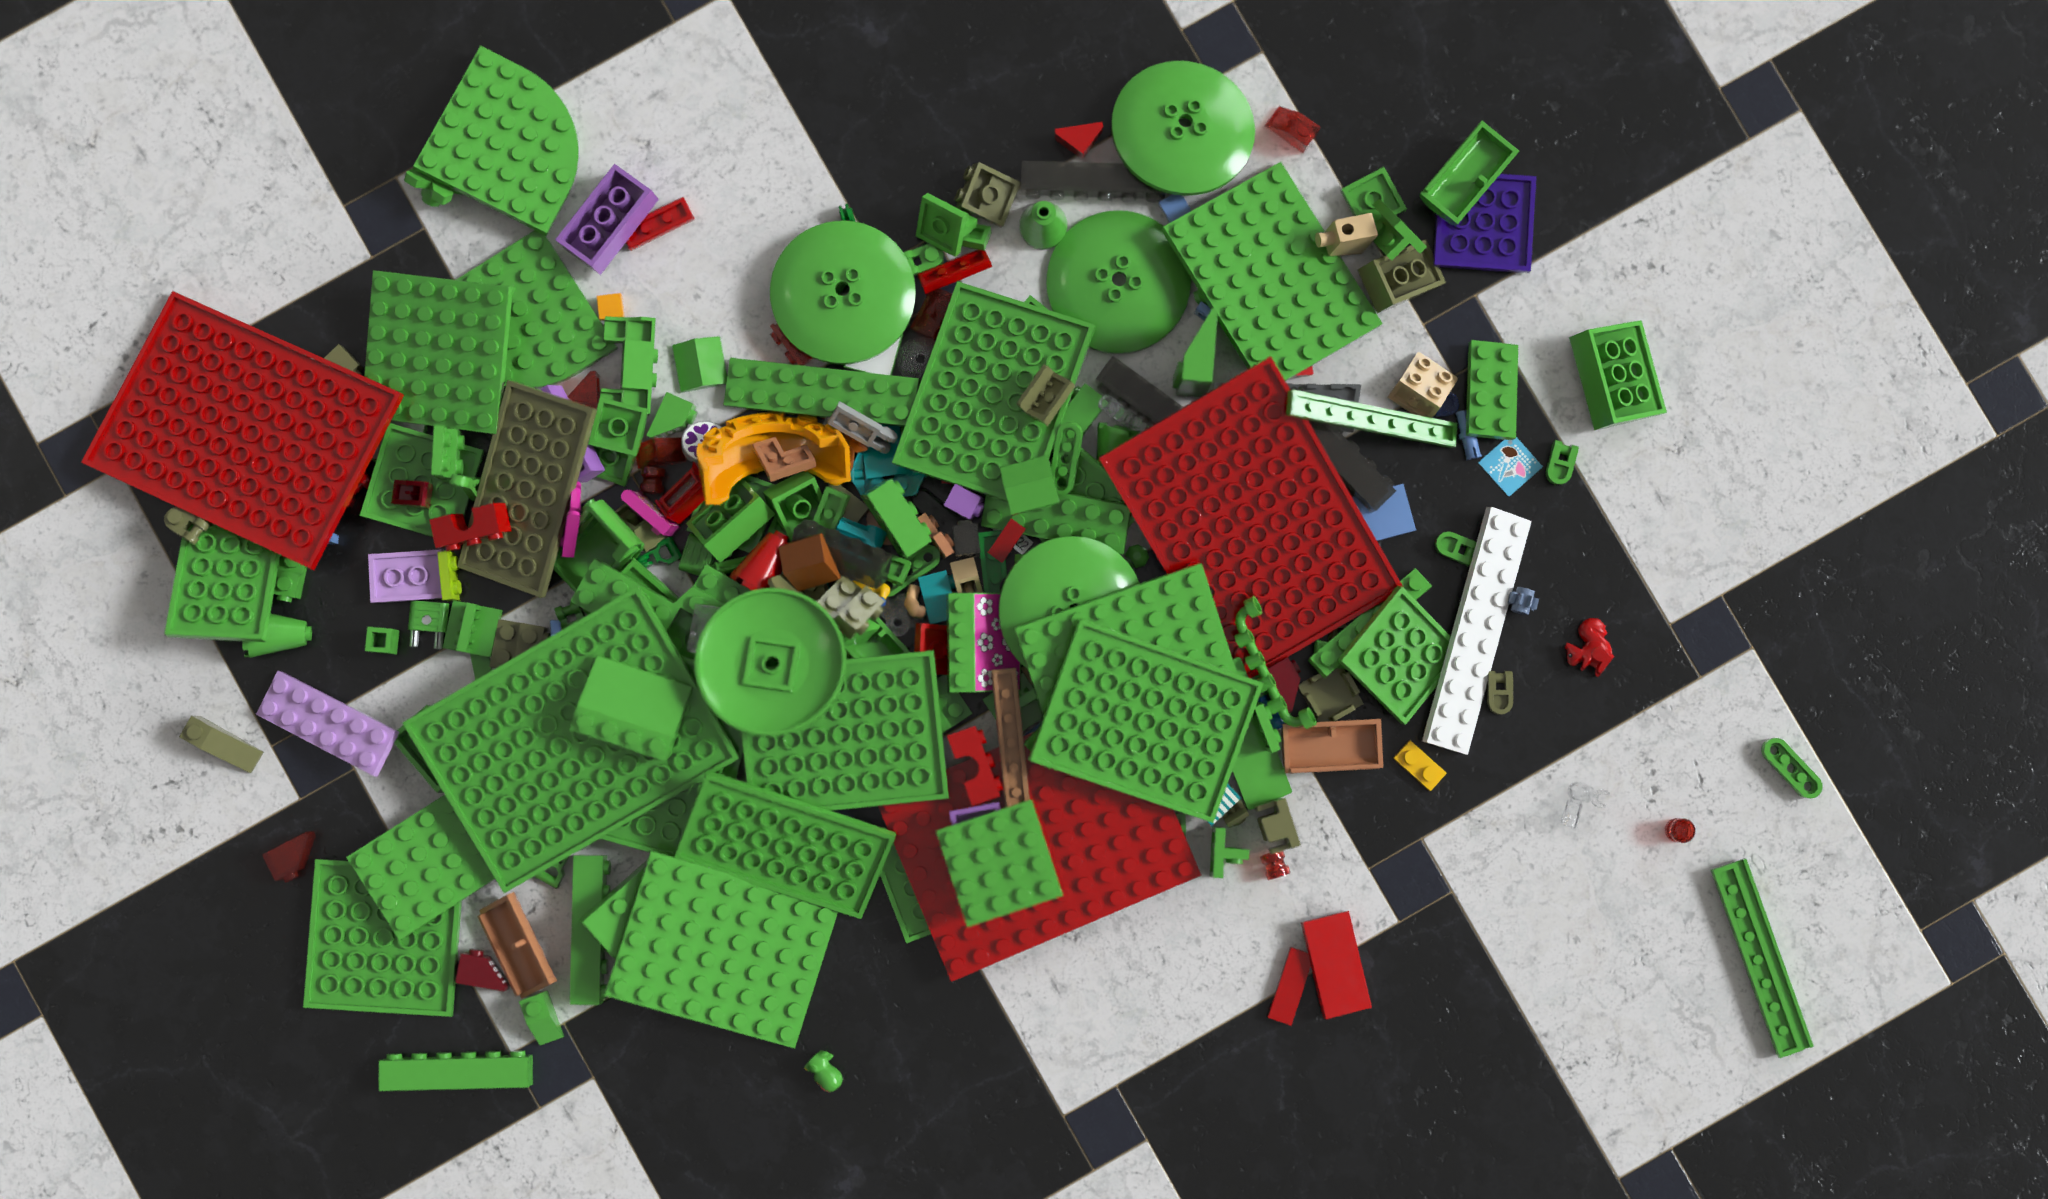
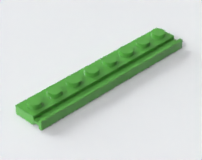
[1711,858,1814,1058]

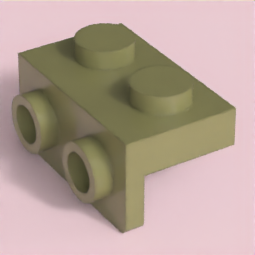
[1017,364,1075,426]

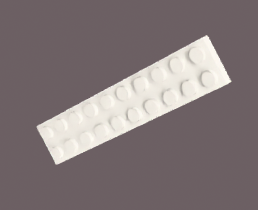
[1422,507,1531,755]

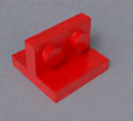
[914,623,947,675]

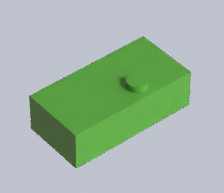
[579,859,648,959]

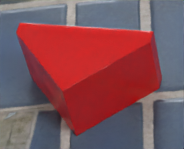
[1055,122,1103,160]

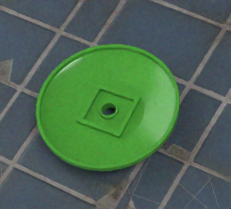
[1111,61,1255,196]
[1046,210,1191,354]
[770,221,916,364]
[998,536,1140,669]
[695,588,847,736]

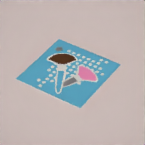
[1478,437,1543,496]

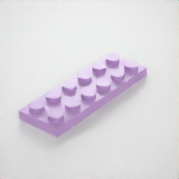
[256,671,399,777]

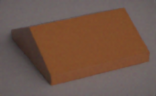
[779,533,841,592]

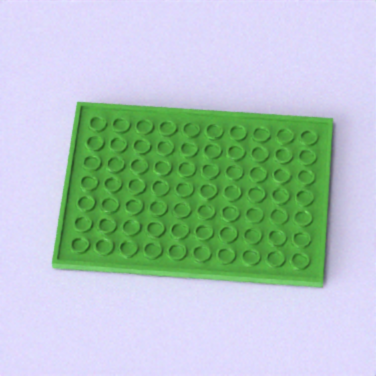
[403,586,740,893]

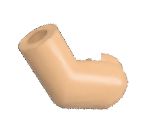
[904,584,926,619]

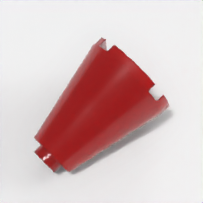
[730,530,789,591]

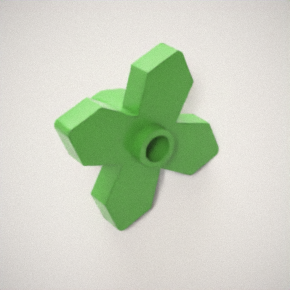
[404,168,462,207]

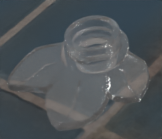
[880,591,927,636]

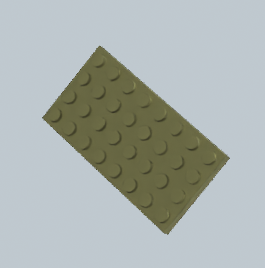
[457,380,597,598]

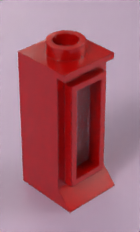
[655,461,705,524]

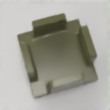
[1298,668,1364,722]
[1254,798,1301,854]

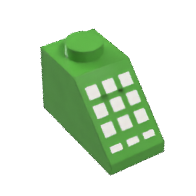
[646,392,697,441]

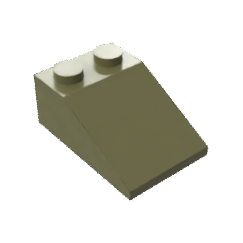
[1357,240,1446,314]

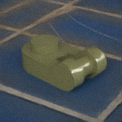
[164,507,210,545]
[1487,671,1513,715]

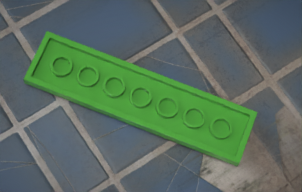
[723,358,920,427]

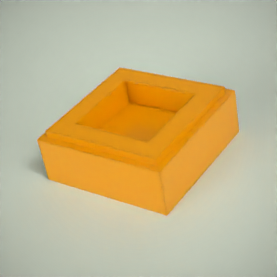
[597,293,624,321]

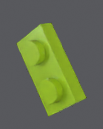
[437,551,462,602]

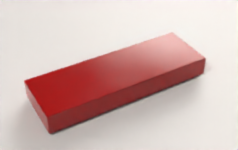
[626,197,695,251]
[917,250,992,294]
[1267,947,1311,1025]

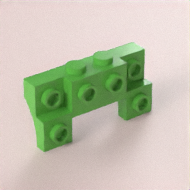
[600,316,658,416]

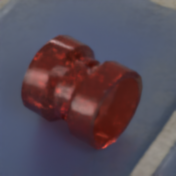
[639,467,666,494]
[1665,818,1696,843]
[1260,851,1291,880]

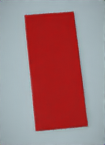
[988,518,1026,563]

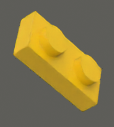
[1393,740,1447,791]

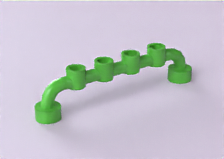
[1235,596,1317,729]

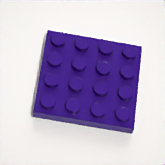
[1433,174,1536,273]

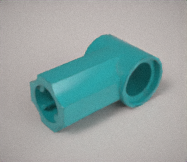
[834,517,887,557]

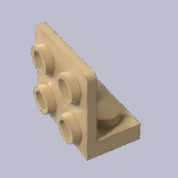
[1388,352,1458,418]

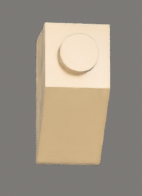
[950,557,983,593]

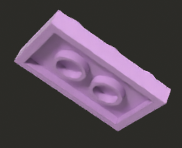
[368,550,443,603]

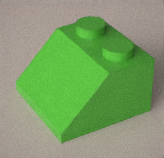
[762,471,823,541]

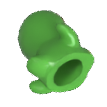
[804,1051,843,1092]

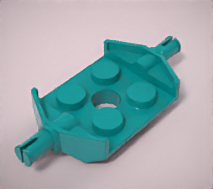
[850,452,927,497]

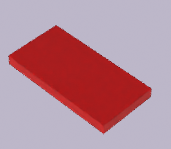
[1301,911,1372,1019]

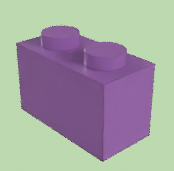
[944,484,984,520]

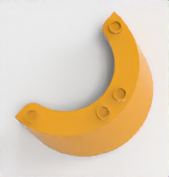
[697,412,851,505]

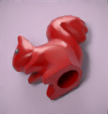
[1565,618,1614,677]

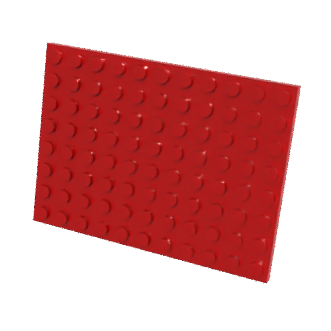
[81,291,404,570]
[1098,356,1404,678]
[878,732,1202,982]

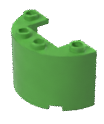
[553,499,645,592]

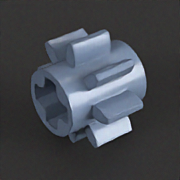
[1508,587,1539,615]

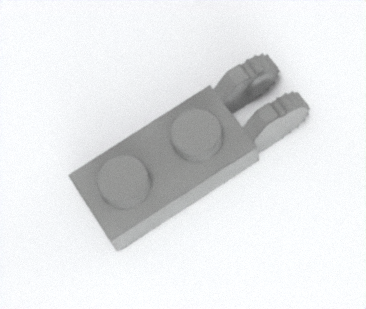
[827,401,898,454]

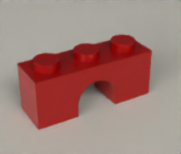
[429,503,512,552]
[947,726,1004,806]

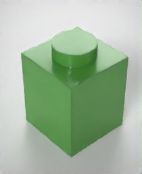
[365,627,400,655]

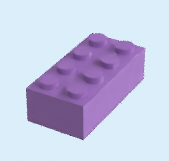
[555,163,659,275]

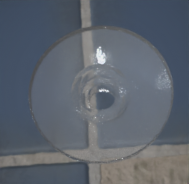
[897,337,935,383]

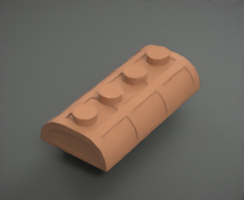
[1281,719,1383,773]
[477,892,557,999]

